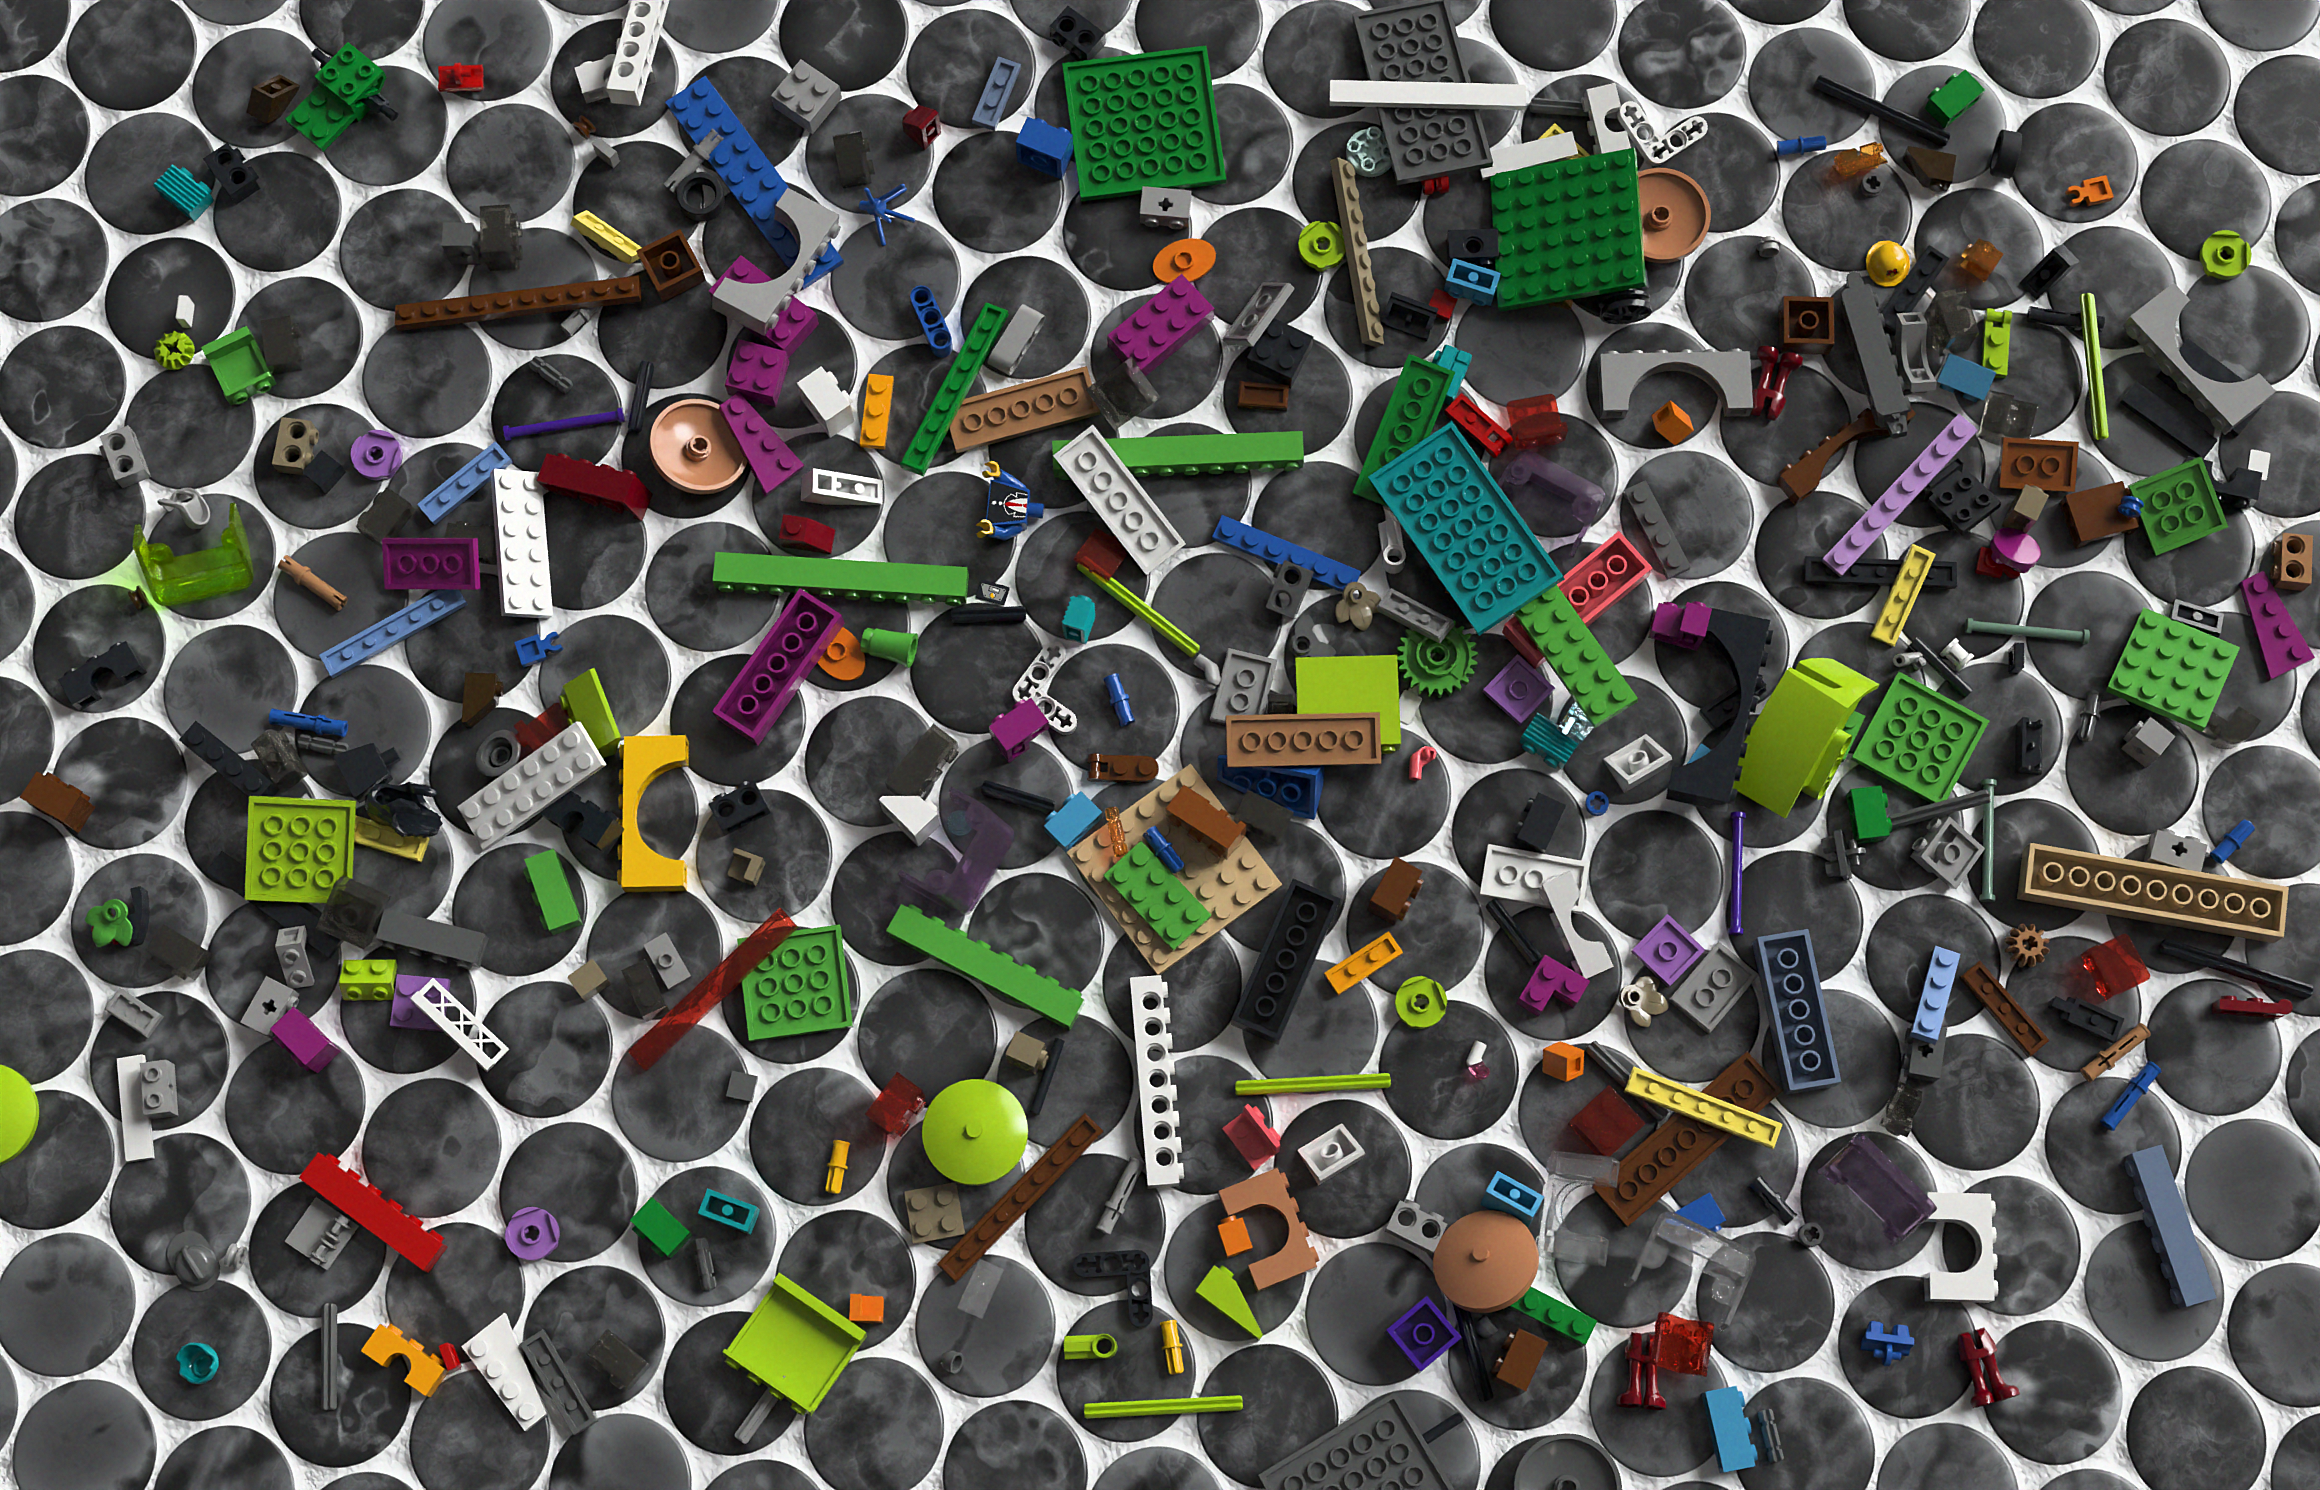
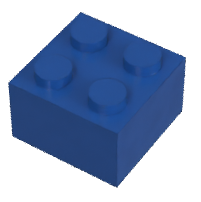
[1016,117,1074,180]

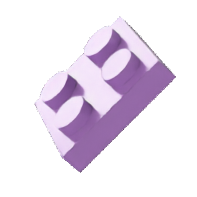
[1483,654,1555,725]
[1631,914,1705,988]
[390,974,451,1032]

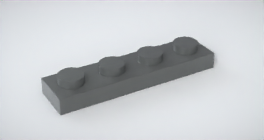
[1622,480,1691,580]
[520,1329,598,1436]

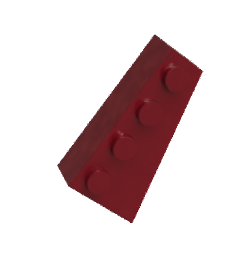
[536,453,653,521]

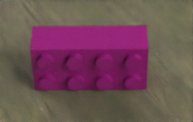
[709,255,819,358]
[1107,274,1215,381]

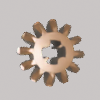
[2004,924,2050,968]

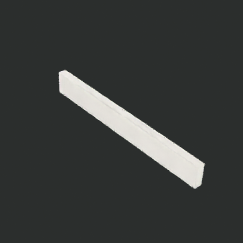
[1330,80,1526,110]

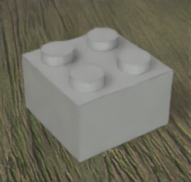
[771,59,842,134]

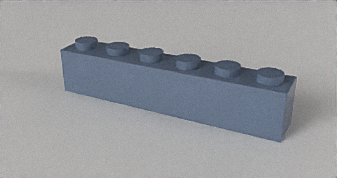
[2124,1145,2217,1309]

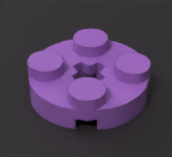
[351,430,403,480]
[505,1207,560,1261]

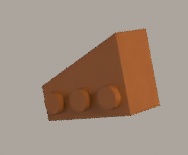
[1165,785,1247,860]

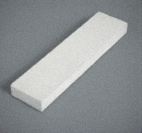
[1480,131,1578,180]
[117,1054,154,1163]

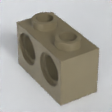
[272,417,319,476]
[2002,484,2049,533]
[1005,1031,1049,1075]

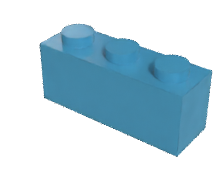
[1701,1386,1758,1473]

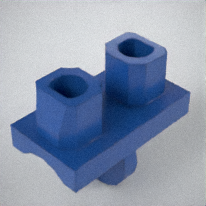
[1860,1321,1914,1367]

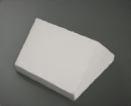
[1603,734,1672,793]
[1297,1123,1365,1185]

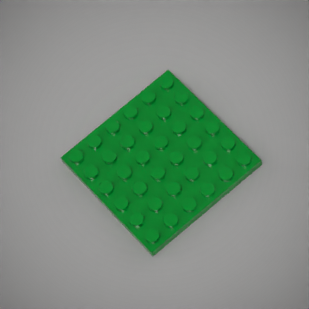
[1062,46,1226,201]
[1490,148,1646,312]

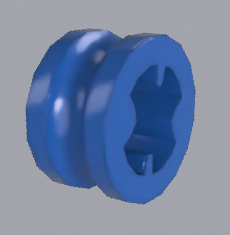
[2118,496,2144,517]
[1585,791,1609,816]

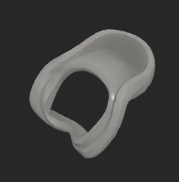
[157,488,210,529]

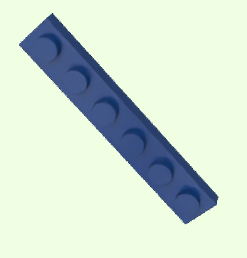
[1212,515,1361,593]

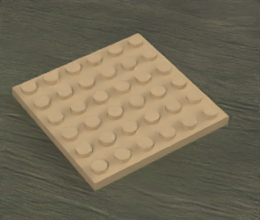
[1067,764,1282,975]

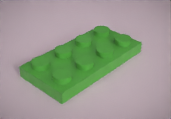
[1103,841,1212,952]

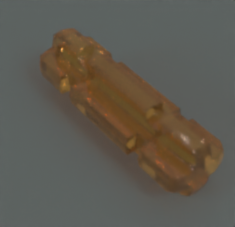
[1105,807,1128,857]

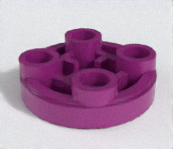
[1990,528,2041,574]

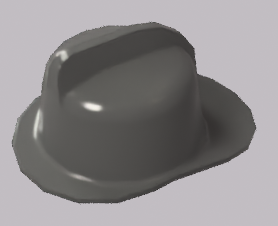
[167,1231,220,1291]

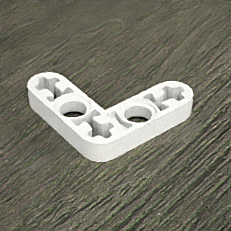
[1617,101,1708,166]
[1013,642,1077,735]

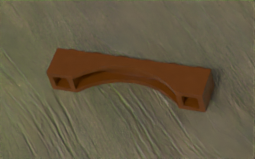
[1777,408,1916,506]

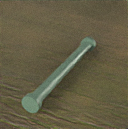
[1965,618,2090,645]
[1979,779,1997,902]

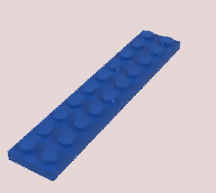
[665,76,844,290]

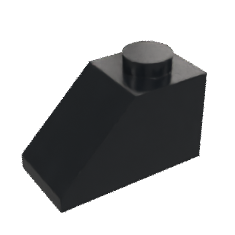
[2020,244,2080,300]

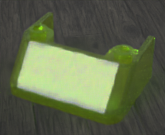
[132,502,254,606]

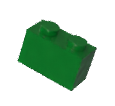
[1925,69,1985,129]
[1846,786,1892,844]
[630,1197,693,1258]

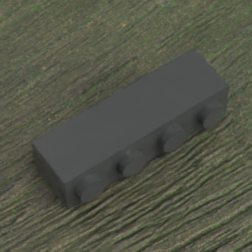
[376,909,489,970]

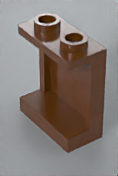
[2059,481,2139,549]

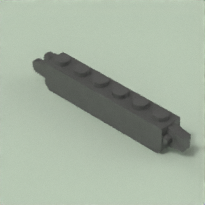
[1840,271,1911,439]

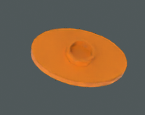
[1153,238,1216,284]
[817,627,866,681]

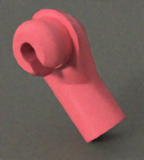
[1409,746,1436,781]

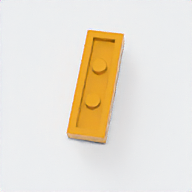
[860,374,894,450]
[1324,931,1403,996]

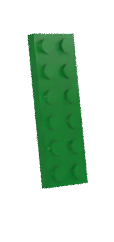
[1352,354,1455,508]

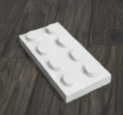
[1479,844,1590,914]

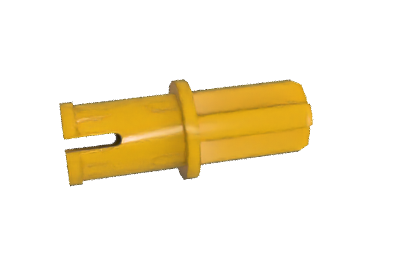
[825,1140,850,1194]
[1160,1320,1184,1375]

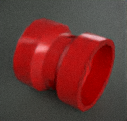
[1422,176,1449,195]

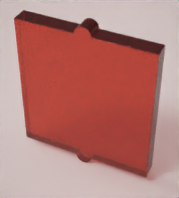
[1073,528,1129,581]

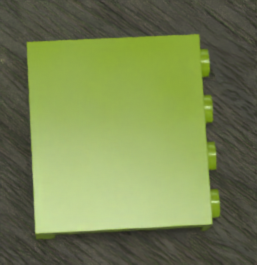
[1294,655,1401,754]
[723,1273,867,1416]

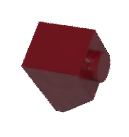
[902,105,941,150]
[779,514,836,554]

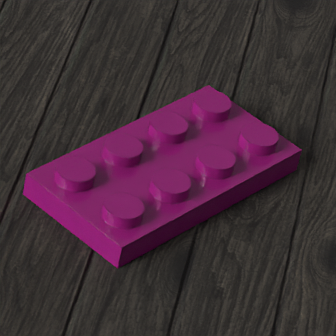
[382,538,480,590]

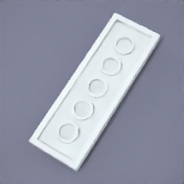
[1053,425,1186,575]
[490,469,553,619]
[457,722,606,850]

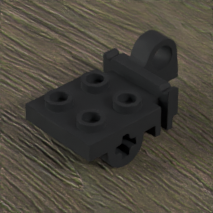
[1919,458,2001,536]

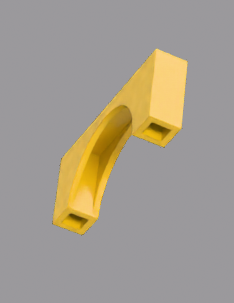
[617,735,689,892]

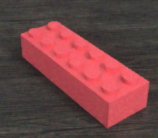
[1502,531,1652,670]

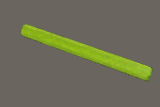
[2079,293,2109,440]
[1077,557,1200,657]
[1235,1073,1391,1096]
[1084,1395,1243,1419]

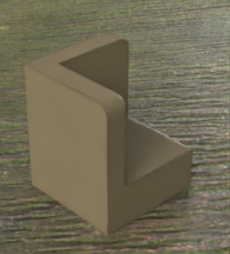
[728,848,765,887]
[568,959,611,1002]

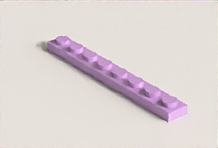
[1822,414,1978,577]

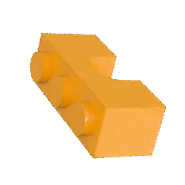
[361,1323,449,1397]

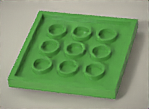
[2106,607,2240,732]
[1850,672,1989,804]
[737,924,853,1042]

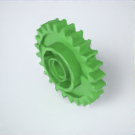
[1397,620,1478,698]

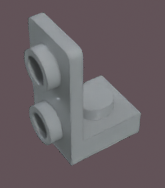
[275,925,314,989]

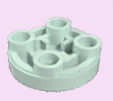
[1346,126,1392,177]

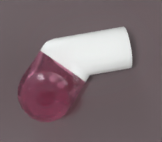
[1466,1041,1490,1080]

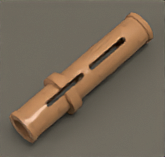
[278,555,348,611]
[2080,1023,2151,1082]

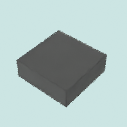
[726,1071,758,1103]

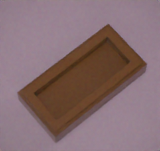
[1237,381,1289,411]

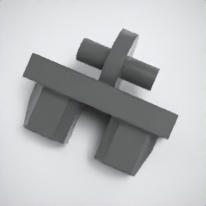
[1821,830,1866,880]

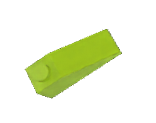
[1195,1265,1263,1341]

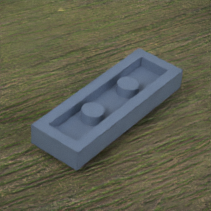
[972,56,1021,131]

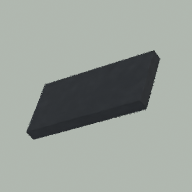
[2156,338,2264,437]

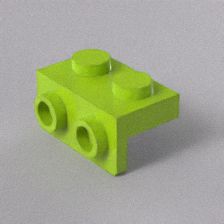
[339,960,397,1001]

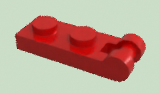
[1444,393,1513,458]

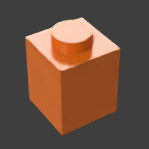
[1217,1215,1253,1259]

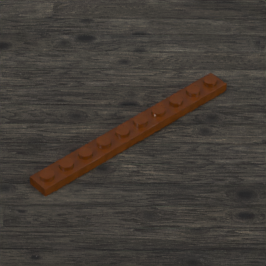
[395,275,641,331]

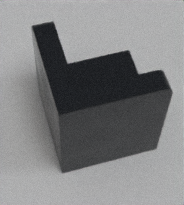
[303,450,346,494]

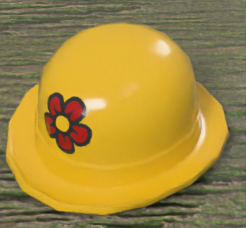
[1866,241,1910,287]

